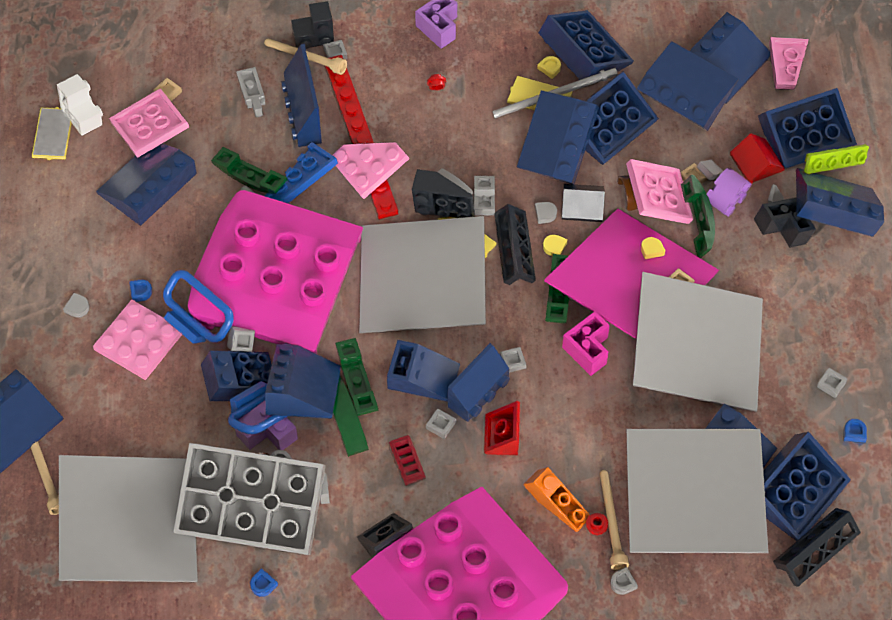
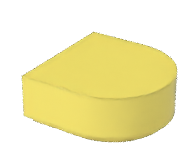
[537,56,561,79]
[543,235,567,256]
[641,237,665,259]

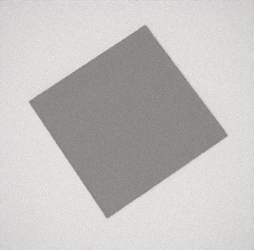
[359,216,486,333]
[633,272,763,412]
[626,429,768,553]
[59,455,198,582]

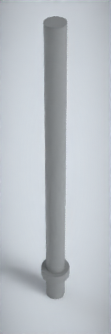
[492,68,618,118]

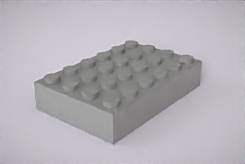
[173,443,326,555]

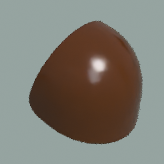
[617,175,638,211]

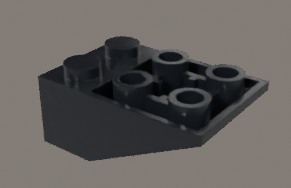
[412,169,475,218]

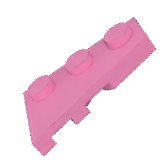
[769,37,809,90]

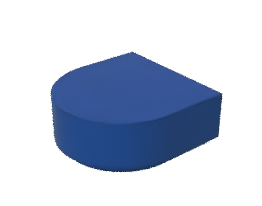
[129,280,152,302]
[843,419,867,443]
[250,568,278,597]

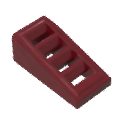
[389,435,426,486]

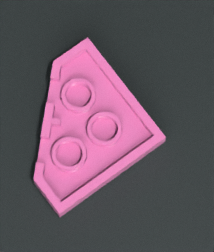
[332,142,410,199]

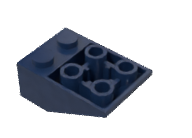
[387,340,460,402]
[201,351,272,401]

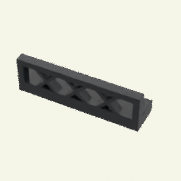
[494,204,536,285]
[773,508,861,587]

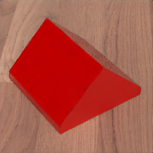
[730,133,785,183]
[484,401,520,455]

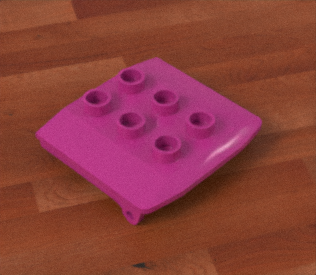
[188,190,363,354]
[351,487,568,620]

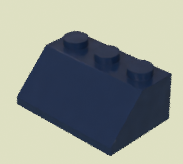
[448,343,510,422]

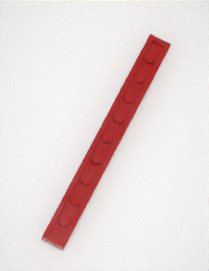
[324,55,398,220]

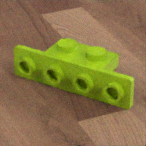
[804,144,869,174]

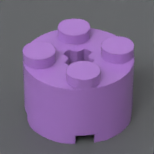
[707,168,752,217]

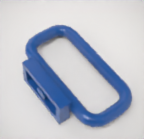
[163,270,234,344]
[228,381,288,434]

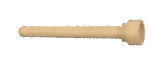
[264,39,347,75]
[31,442,59,515]
[600,470,629,571]

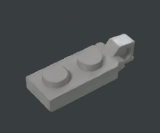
[236,67,265,117]

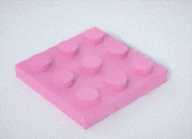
[109,88,189,158]
[626,159,693,224]
[93,300,182,380]

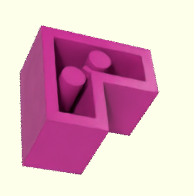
[562,311,610,376]

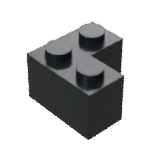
[291,1,334,49]
[754,197,816,248]

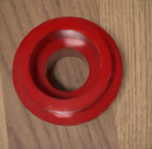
[427,74,447,90]
[586,513,608,535]

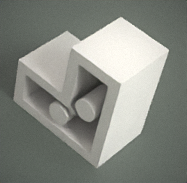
[57,74,103,135]

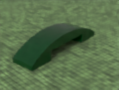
[211,147,288,194]
[681,175,715,258]
[545,254,569,323]
[335,338,379,416]
[333,376,369,457]

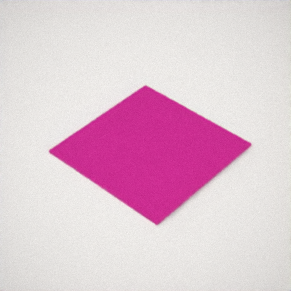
[544,209,719,339]

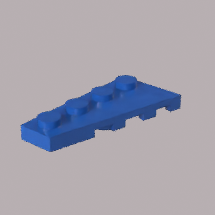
[265,142,338,204]

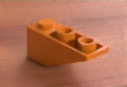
[523,467,590,532]

